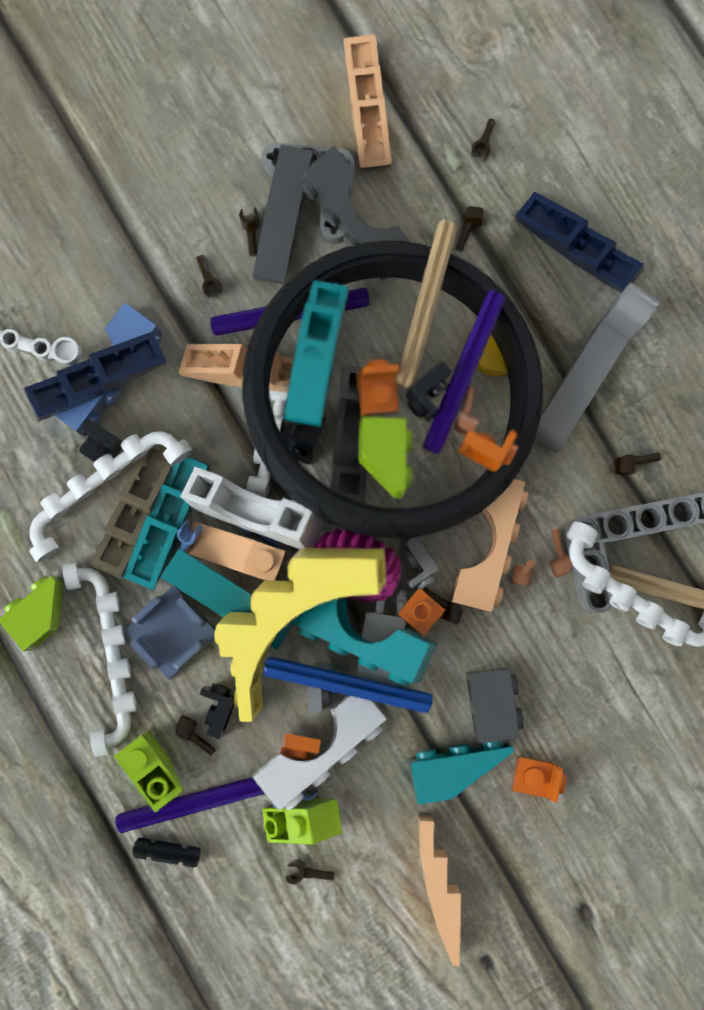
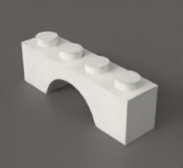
[180,467,325,549]
[252,695,386,811]

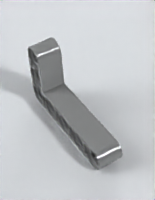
[535,282,660,453]
[564,492,704,613]

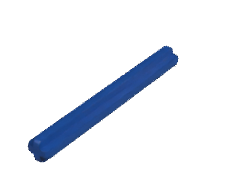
[263,656,433,713]

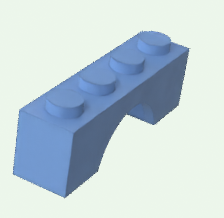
[55,303,162,436]

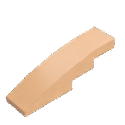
[343,34,392,169]
[178,344,294,392]
[418,815,461,966]

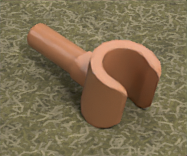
[454,386,479,437]
[549,529,572,578]
[510,560,535,587]

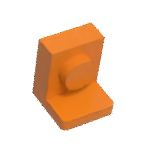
[357,359,400,416]
[458,430,518,472]
[398,589,445,636]
[280,733,321,761]
[511,756,566,802]

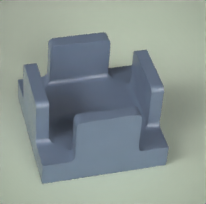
[124,586,215,680]

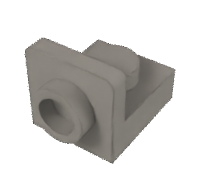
[403,537,439,589]
[308,663,341,713]

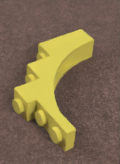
[214,548,386,722]

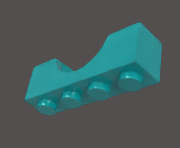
[290,597,438,686]

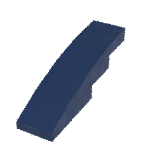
[515,191,644,293]
[24,332,166,422]

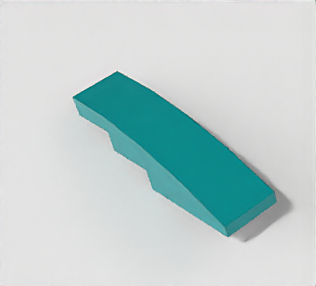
[123,456,210,590]
[160,549,294,650]

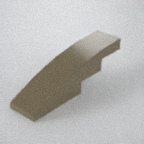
[90,445,172,580]

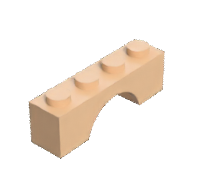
[449,479,528,613]

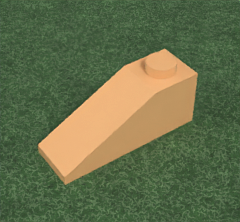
[187,521,288,581]

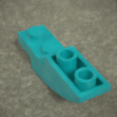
[284,280,349,426]

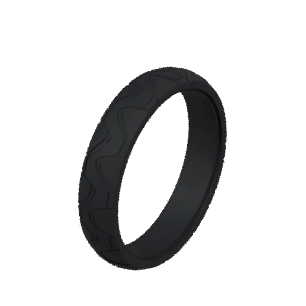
[242,241,543,538]

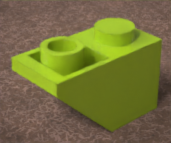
[359,417,413,498]
[0,576,64,652]
[114,730,184,812]
[262,798,343,845]

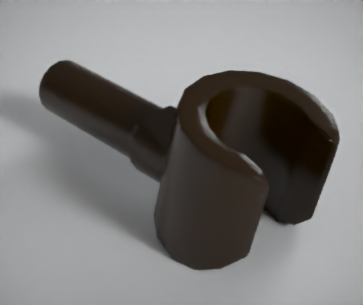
[471,119,496,162]
[455,206,484,251]
[239,208,260,257]
[196,255,222,298]
[615,453,661,475]
[423,587,463,624]
[176,715,216,756]
[285,859,334,884]

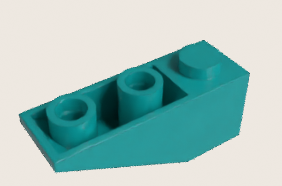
[409,741,514,805]

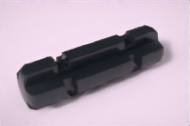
[133,837,201,868]

